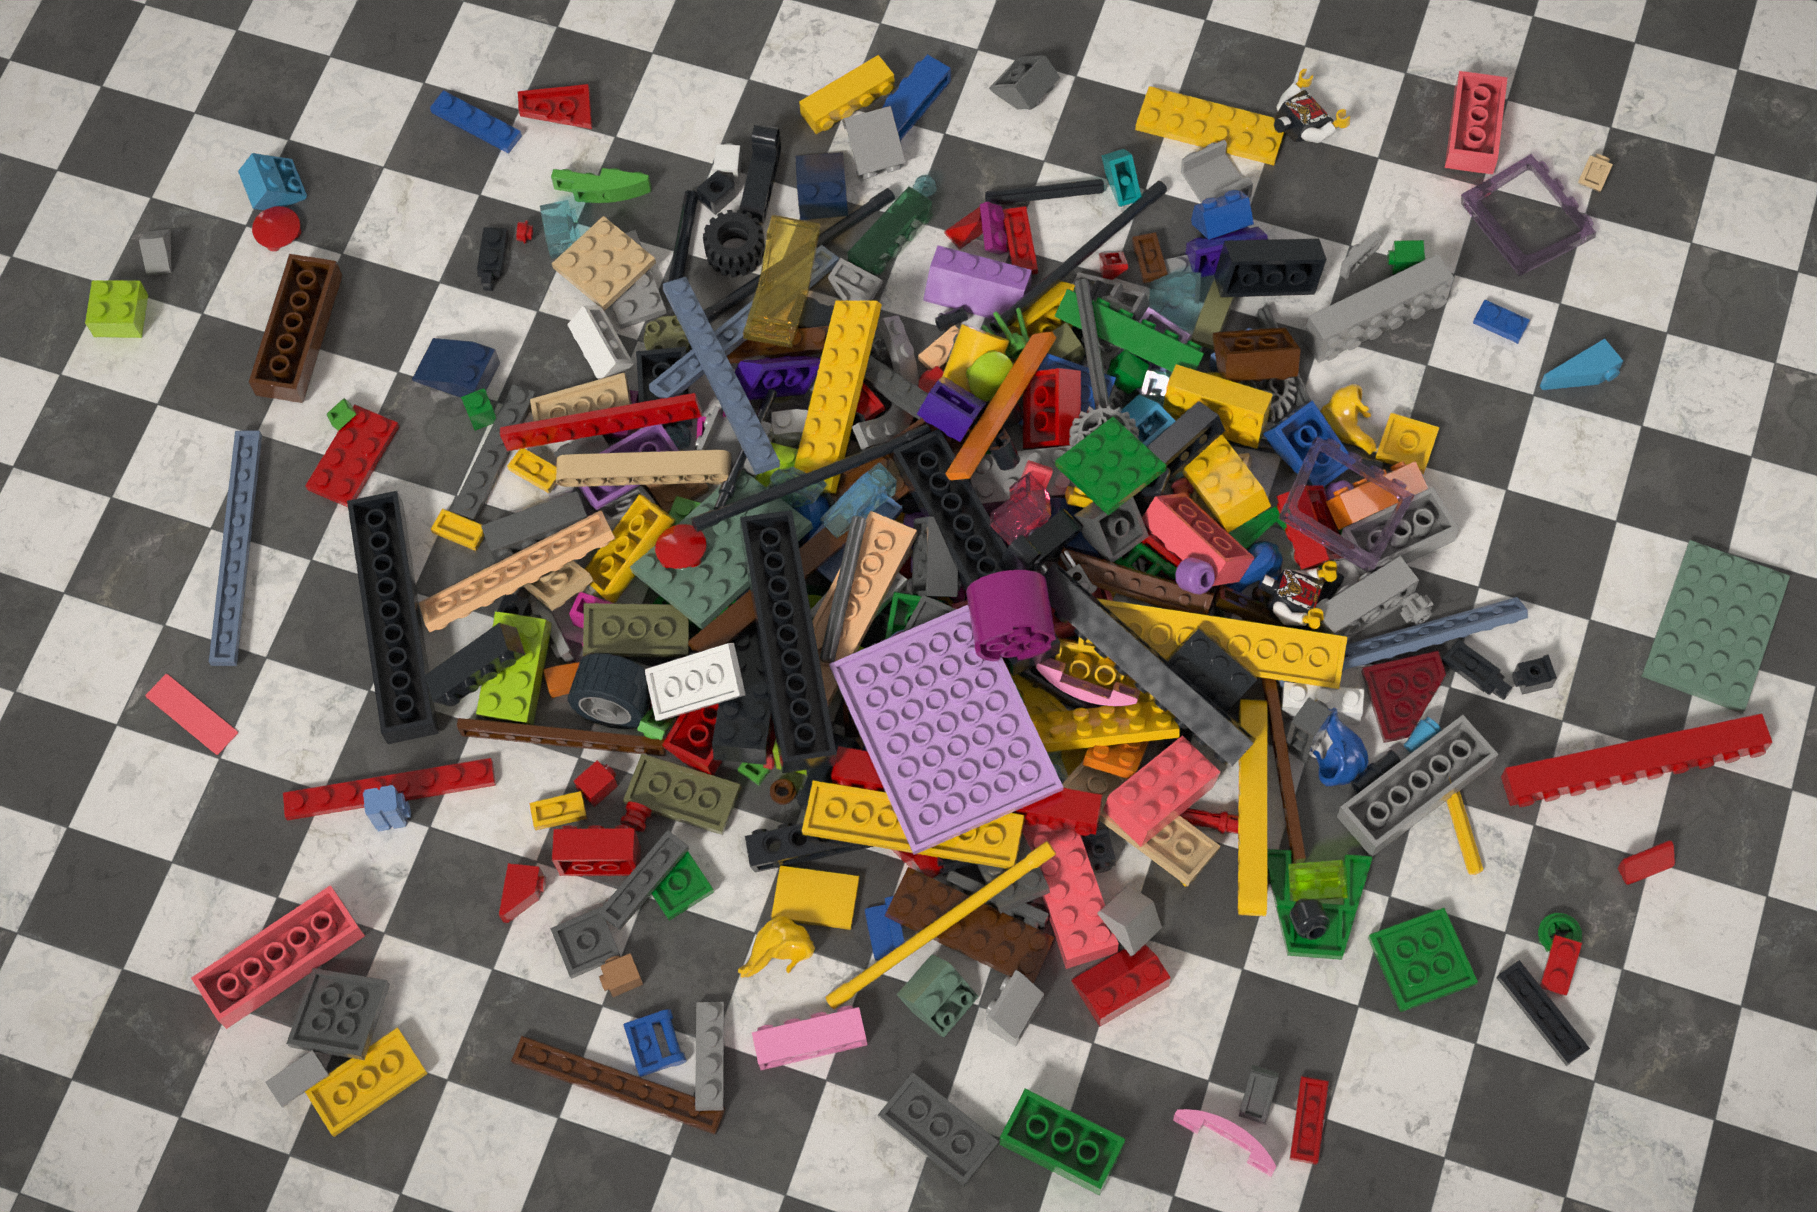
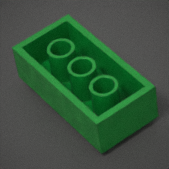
[1000,1088,1126,1196]

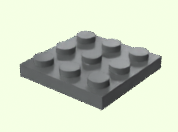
[286,968,390,1060]

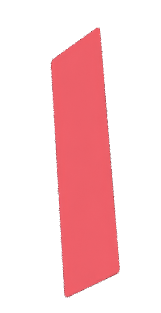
[145,674,238,755]

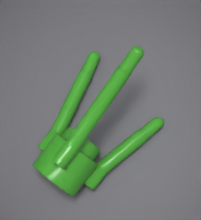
[981,308,1029,360]

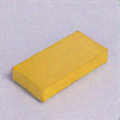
[431,508,485,551]

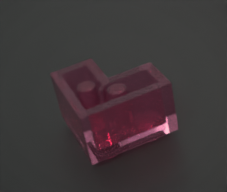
[990,472,1051,545]

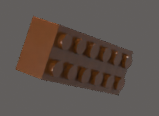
[249,254,343,403]

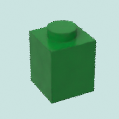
[1387,240,1425,274]
[1107,350,1149,394]
[461,388,496,431]

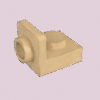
[1578,154,1613,193]

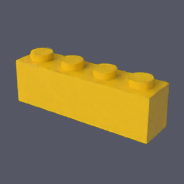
[799,55,895,134]

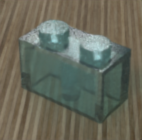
[540,200,581,259]

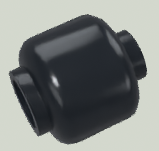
[1289,898,1330,940]

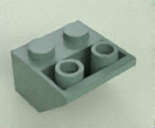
[897,954,979,1037]

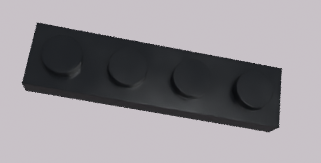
[1496,960,1590,1067]

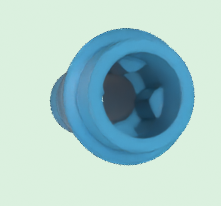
[1403,717,1442,753]

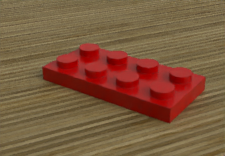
[305,404,400,507]

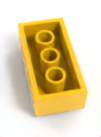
[1163,365,1273,449]
[1181,434,1271,533]

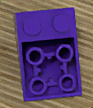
[916,376,986,442]

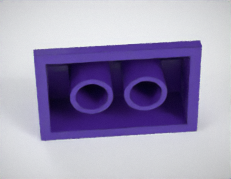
[1185,226,1268,279]
[734,355,821,400]

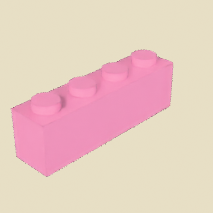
[752,1006,867,1070]

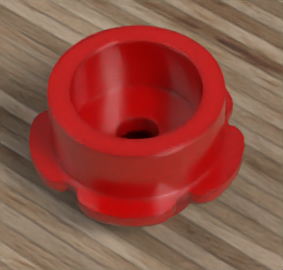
[516,220,533,244]

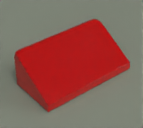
[1617,840,1675,885]

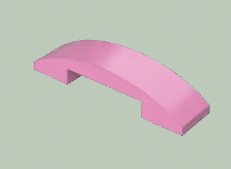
[1036,658,1140,706]
[1173,1109,1277,1177]

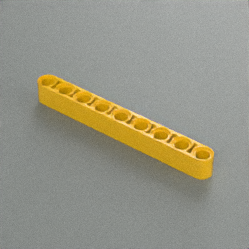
[1238,699,1267,916]

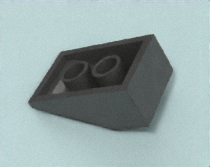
[912,517,961,597]

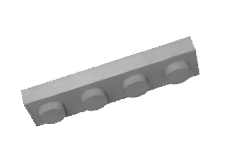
[695,1002,724,1111]

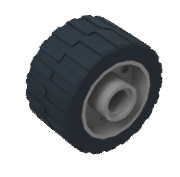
[567,653,651,729]

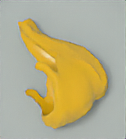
[1320,384,1377,454]
[738,916,815,978]

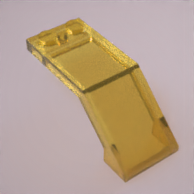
[743,215,821,348]

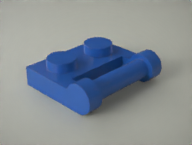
[623,1009,687,1077]

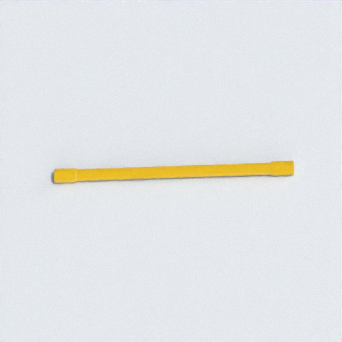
[825,841,1056,1010]

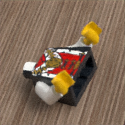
[1274,69,1350,143]
[1258,561,1338,630]

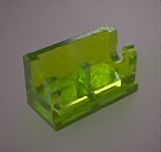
[1289,860,1348,901]

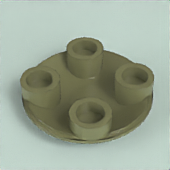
[644,315,691,352]

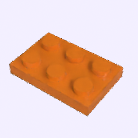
[1083,741,1150,779]

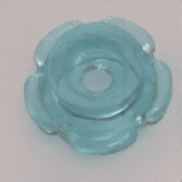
[913,175,937,198]

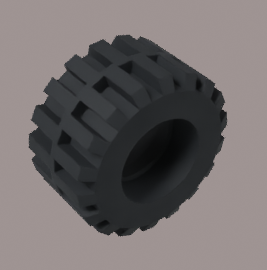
[703,210,766,277]

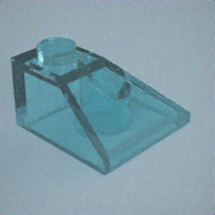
[1149,271,1201,330]

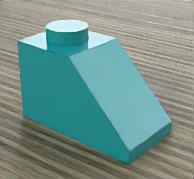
[1102,149,1141,207]

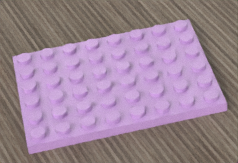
[829,605,1063,855]

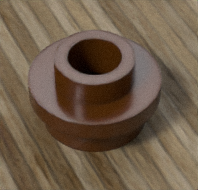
[770,779,796,805]

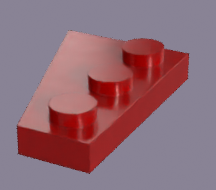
[518,84,592,129]

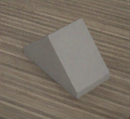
[139,229,171,276]

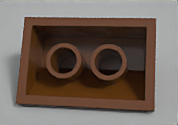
[1213,327,1301,383]

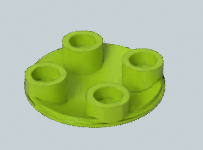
[966,350,1013,401]

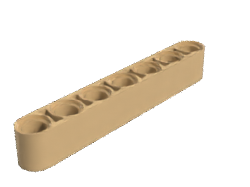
[556,450,732,487]

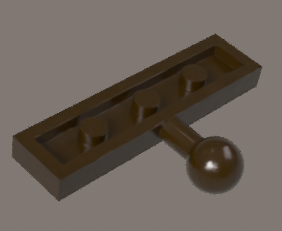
[1215,585,1311,631]

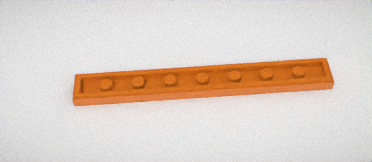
[945,331,1056,480]

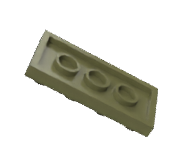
[583,603,689,658]
[623,754,741,835]

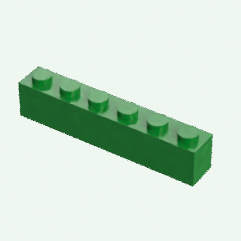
[1055,287,1205,372]

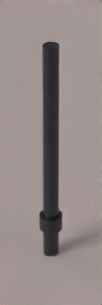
[713,389,777,510]

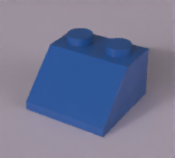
[1191,190,1254,240]

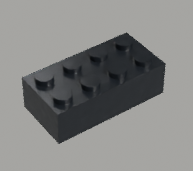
[1214,238,1327,297]

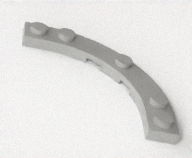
[852,315,919,450]

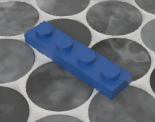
[430,90,522,154]

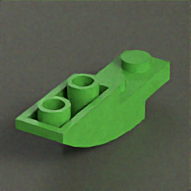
[551,168,652,203]

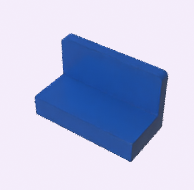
[865,896,905,961]

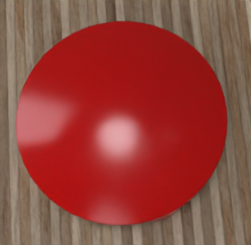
[252,206,301,252]
[655,524,707,569]

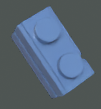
[363,785,411,832]

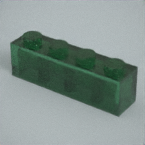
[847,186,933,276]

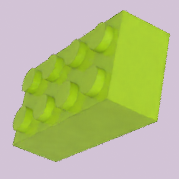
[476,611,552,725]

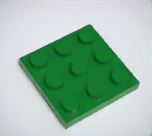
[1055,417,1166,515]
[1368,908,1478,1012]

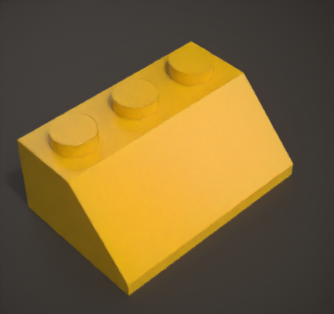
[1008,281,1075,339]

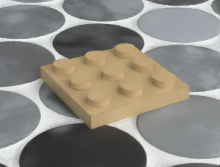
[552,216,656,311]

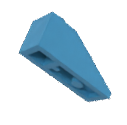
[1540,339,1623,390]

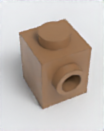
[599,953,643,997]

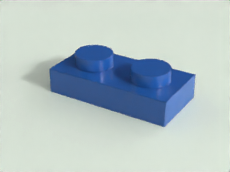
[1473,300,1530,344]

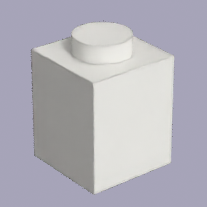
[713,143,742,183]

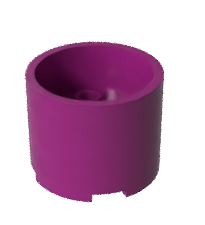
[966,570,1056,662]

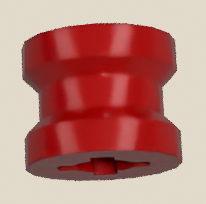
[620,801,652,832]

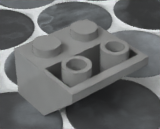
[986,970,1044,1047]

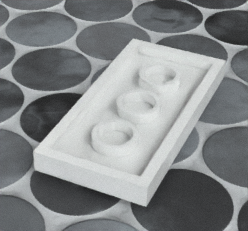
[645,643,746,721]

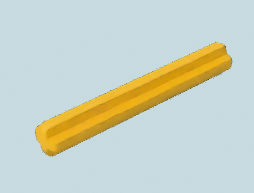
[1446,777,1483,875]

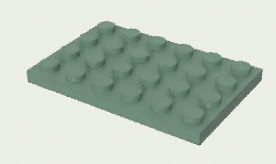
[630,470,813,630]
[1641,540,1790,714]

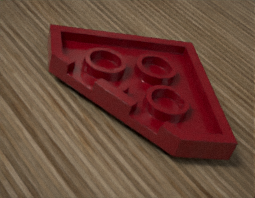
[1361,651,1446,743]

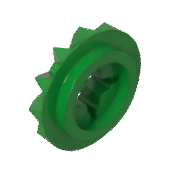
[1537,913,1582,952]

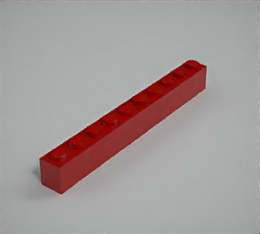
[1501,713,1773,807]
[831,746,1102,836]

